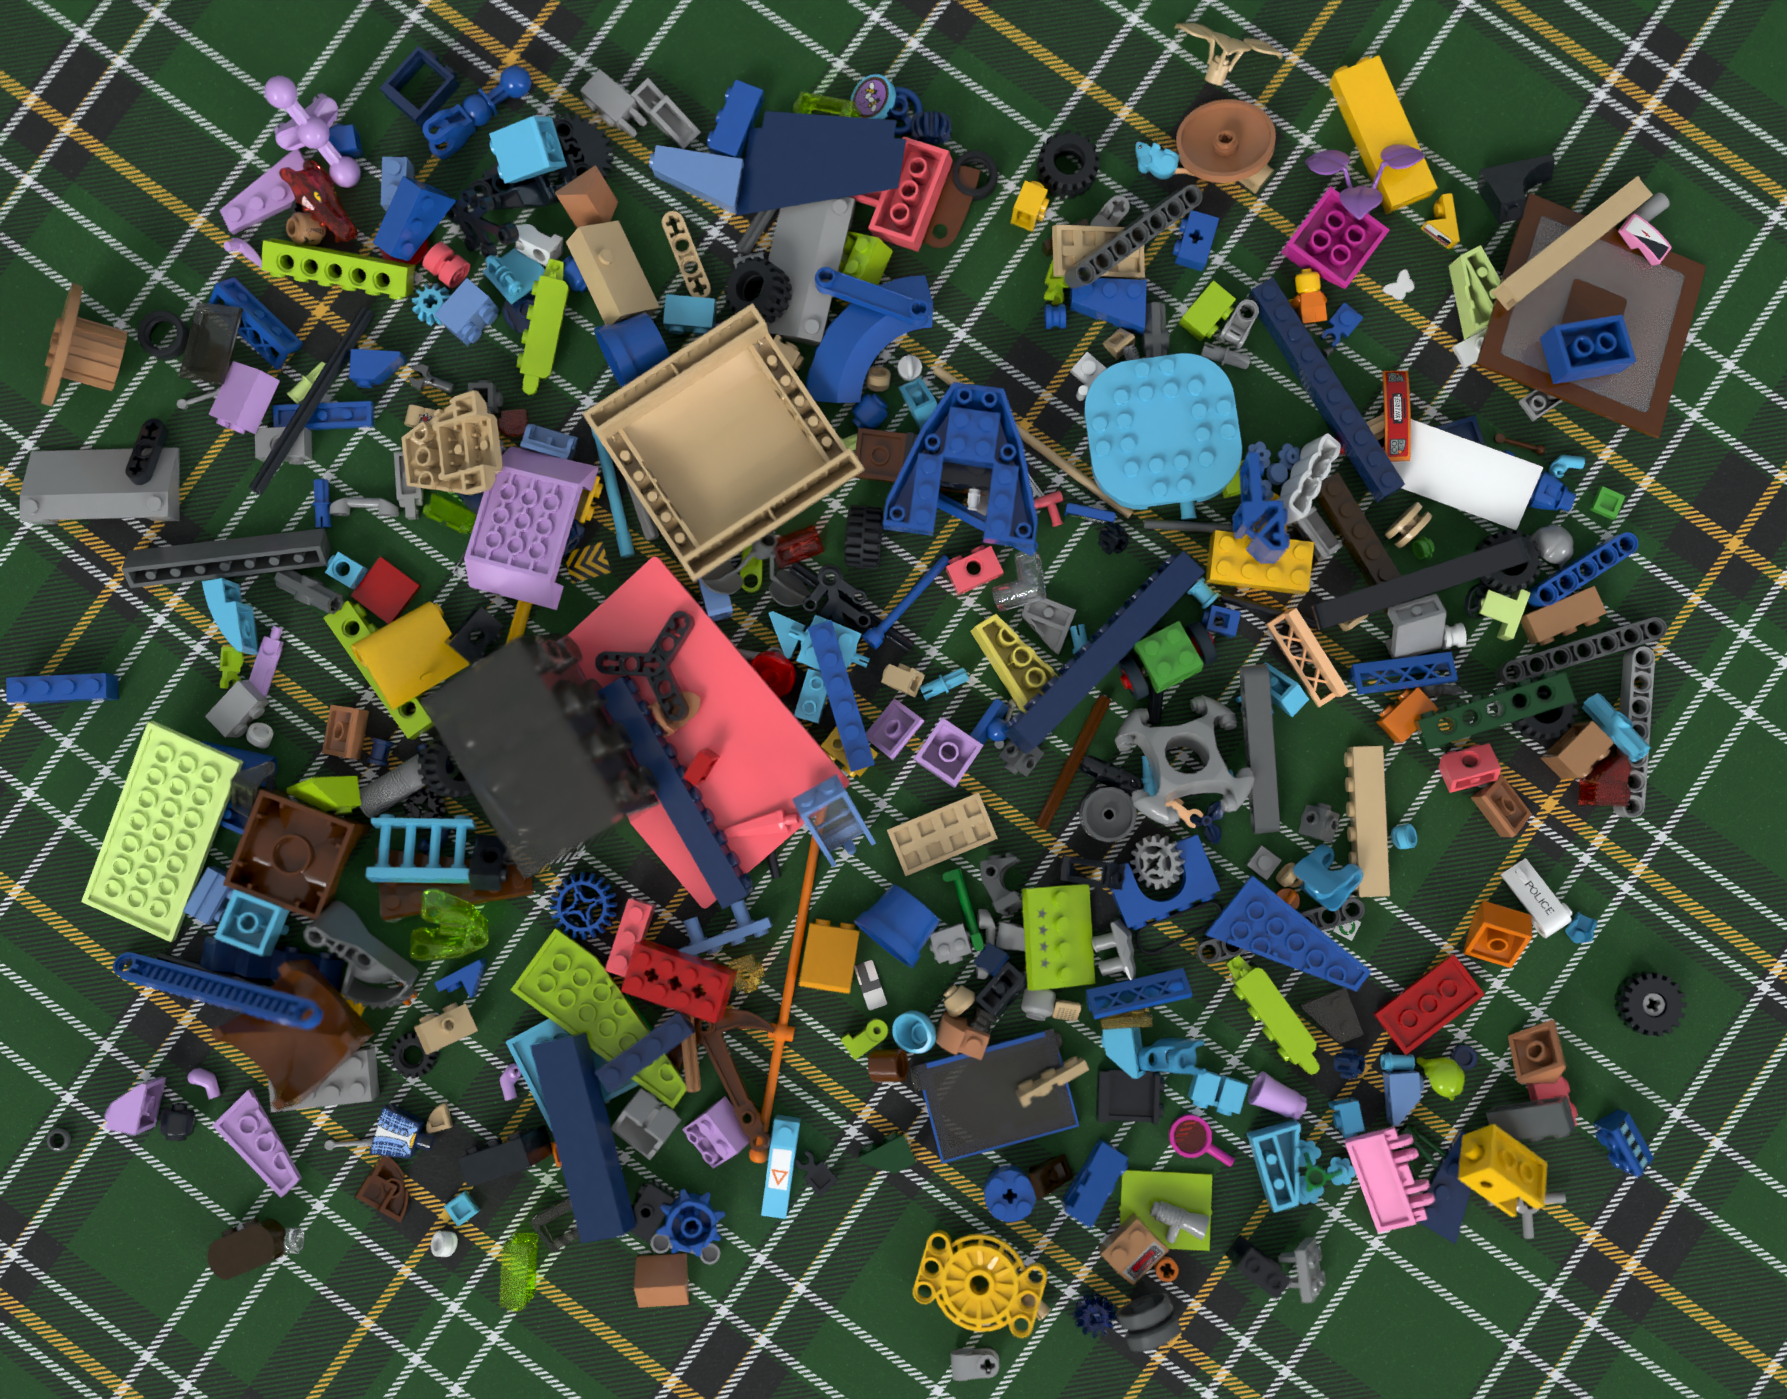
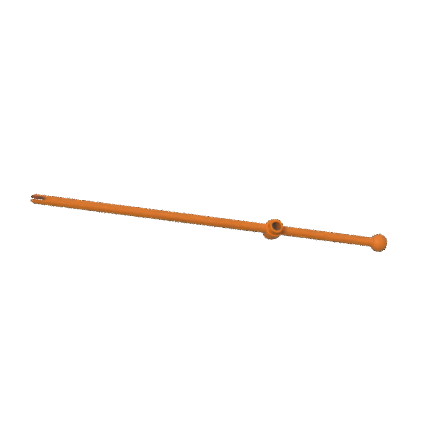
[749,805,827,1163]

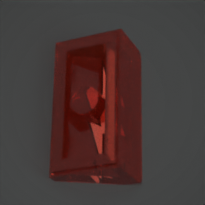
[773,525,825,569]

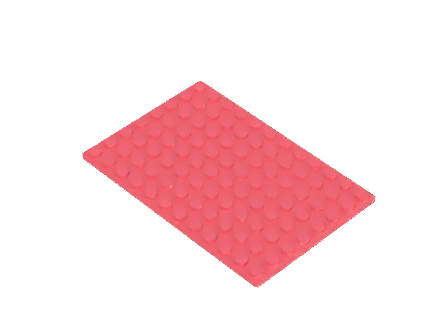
[515,557,850,909]

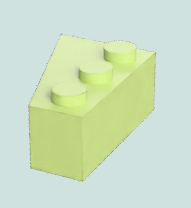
[1449,245,1501,340]

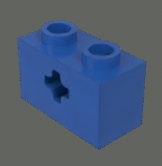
[1172,210,1219,271]

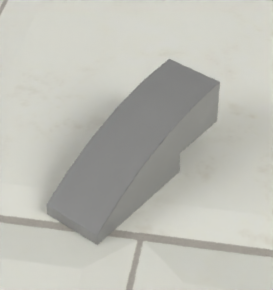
[630,78,701,149]

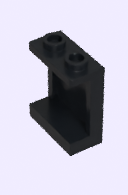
[1096,1068,1164,1125]
[1225,1234,1292,1300]

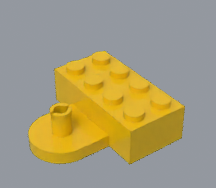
[1205,493,1314,595]

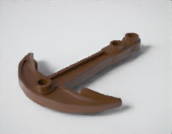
[668,1008,775,1152]

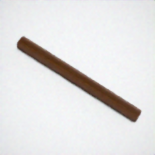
[1036,695,1111,830]

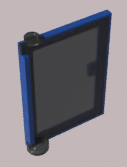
[909,1028,1079,1164]

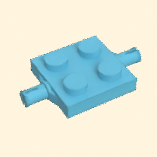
[788,615,870,670]

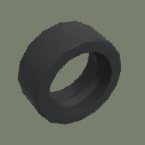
[952,151,998,201]
[138,310,190,360]

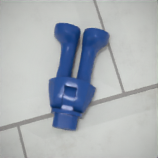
[1502,449,1576,512]

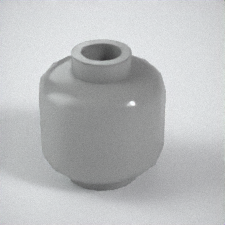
[1021,987,1056,1021]

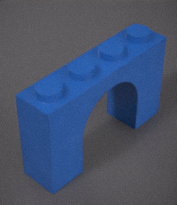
[1110,834,1221,930]

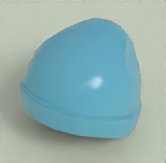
[893,1011,936,1054]

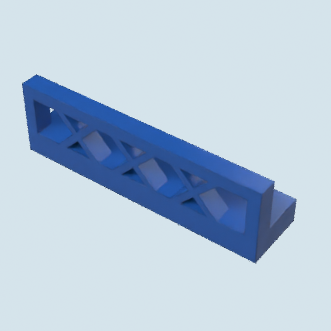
[208,277,303,370]
[1348,652,1458,695]
[1086,968,1192,1019]

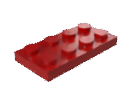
[1373,954,1485,1055]

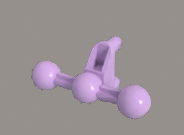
[264,76,361,188]

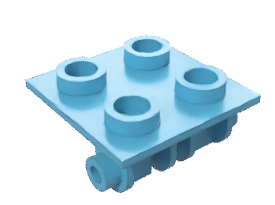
[482,247,545,305]

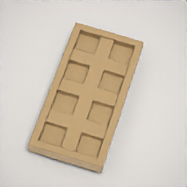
[1052,225,1145,279]
[887,793,998,876]

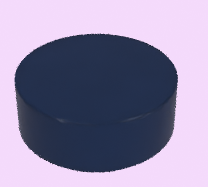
[1450,1044,1478,1070]

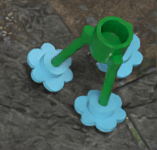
[1299,1139,1356,1204]

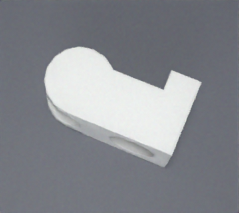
[516,224,563,266]

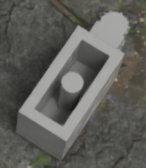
[580,69,647,138]

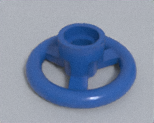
[885,87,923,135]

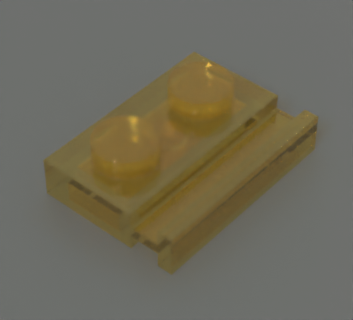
[1099,1007,1152,1029]

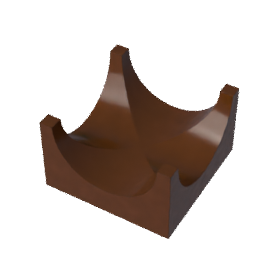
[223,789,372,920]
[210,959,375,1111]

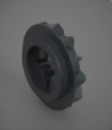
[405,788,446,819]

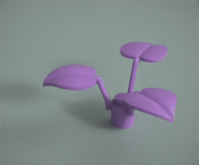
[1305,144,1425,220]

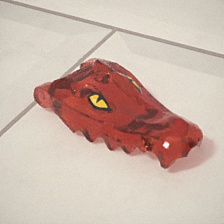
[279,160,358,243]

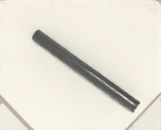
[1144,518,1233,533]

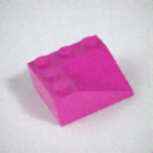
[1281,186,1390,289]

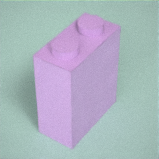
[209,361,280,435]

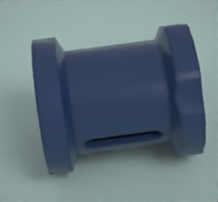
[366,737,394,767]

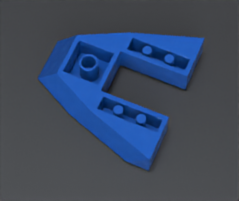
[883,382,1038,549]

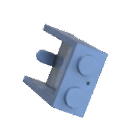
[792,774,876,867]

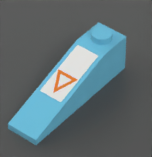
[761,1114,801,1219]

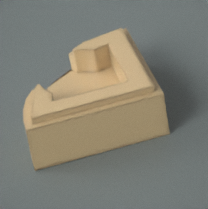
[426,1102,453,1134]

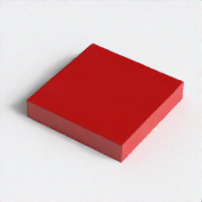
[350,557,422,624]

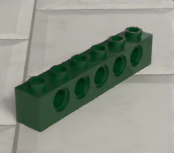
[1414,670,1575,750]

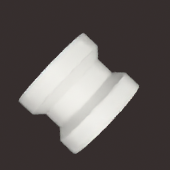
[1442,623,1467,650]

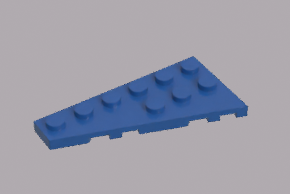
[1204,876,1372,991]

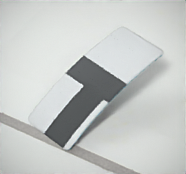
[854,960,887,1010]

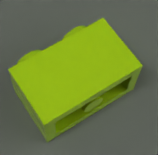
[1178,280,1236,342]

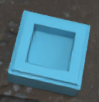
[443,1190,480,1227]

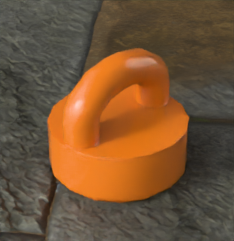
[1275,888,1300,910]

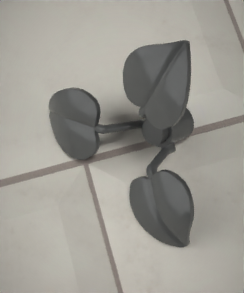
[701,530,811,607]

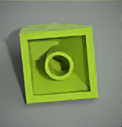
[286,776,361,815]

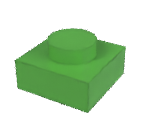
[1590,486,1625,520]

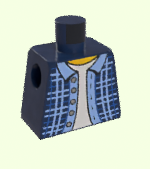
[369,1103,435,1158]

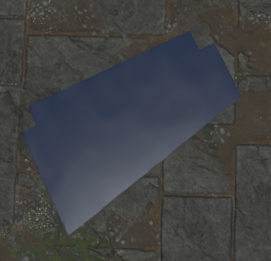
[736,111,906,215]

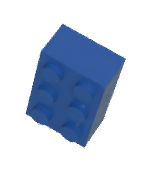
[1540,315,1636,384]

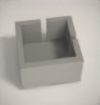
[611,1089,681,1160]

